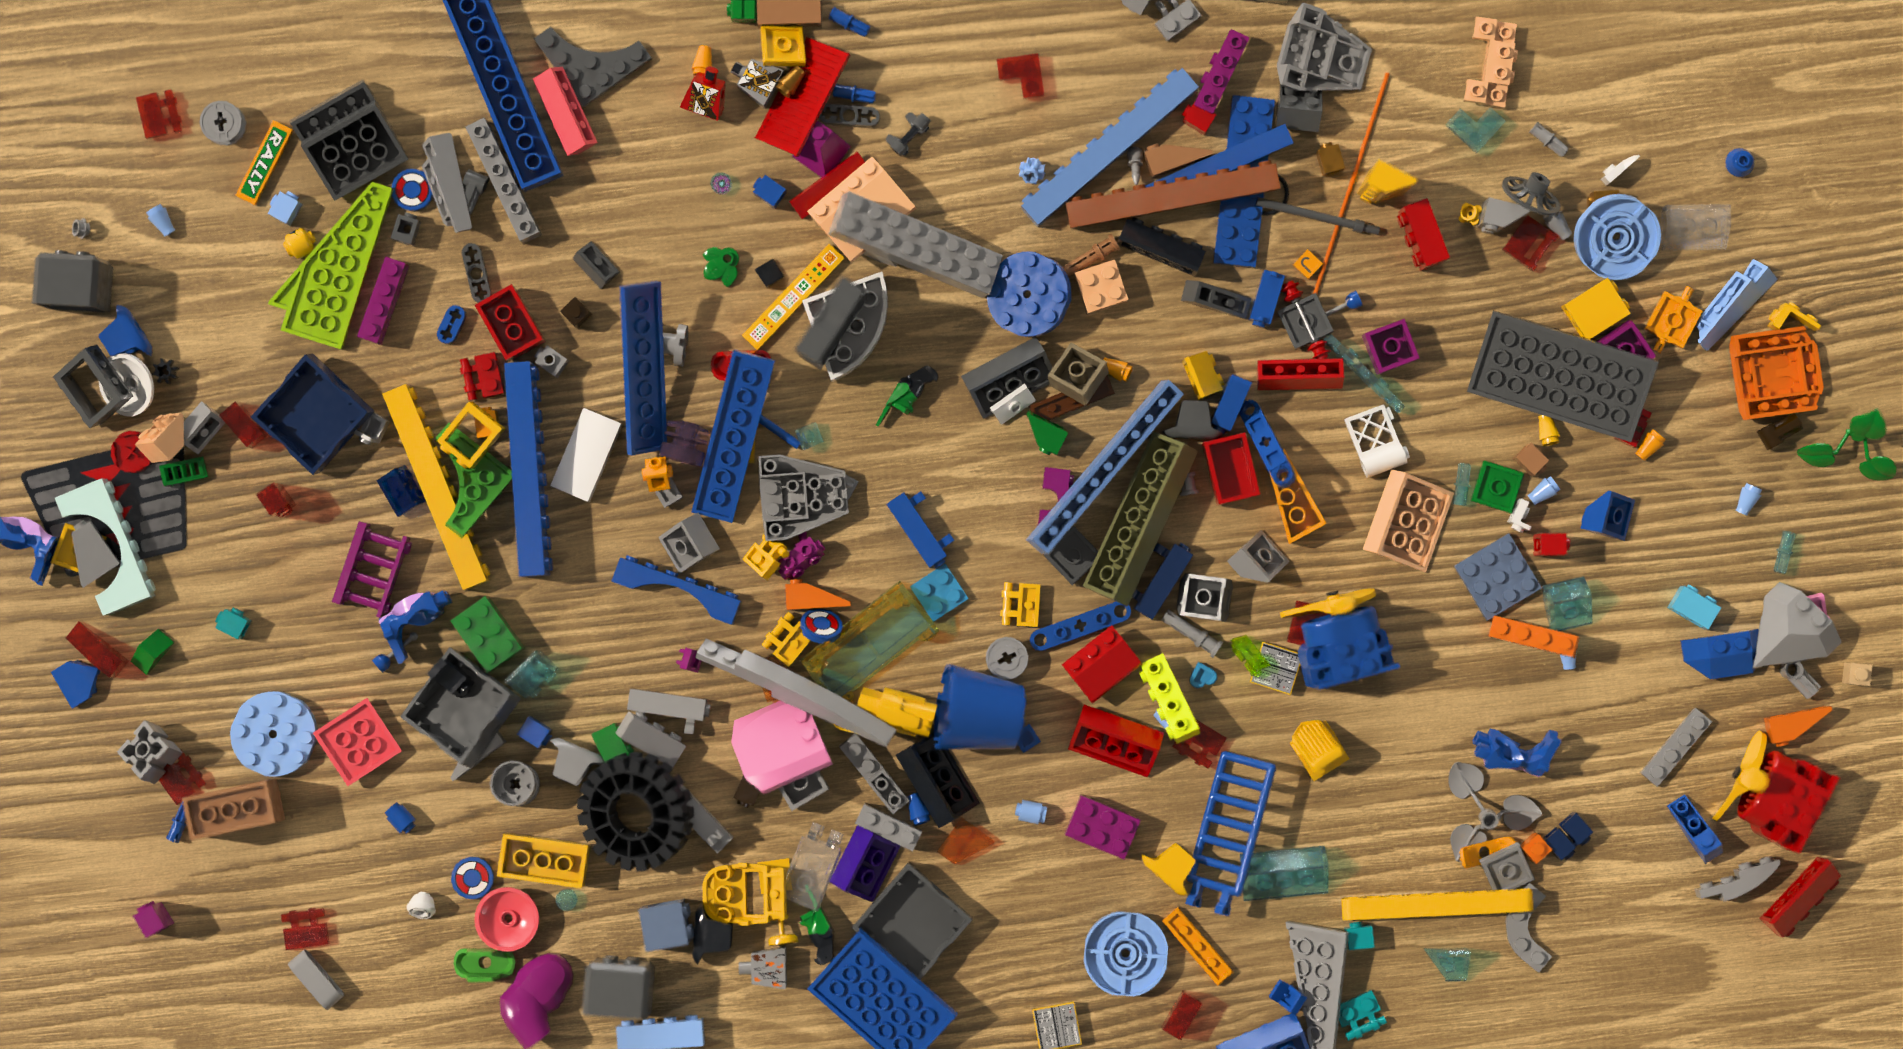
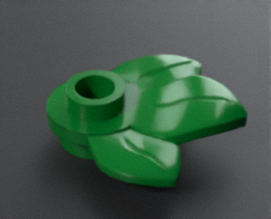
[703,247,739,287]

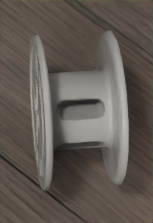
[200,101,246,146]
[986,637,1028,680]

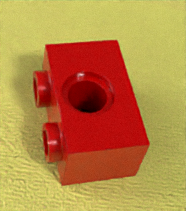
[1533,533,1570,556]

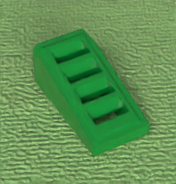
[159,457,209,487]

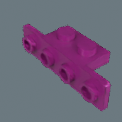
[1194,29,1249,114]

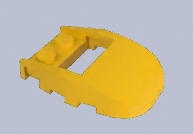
[702,863,788,926]

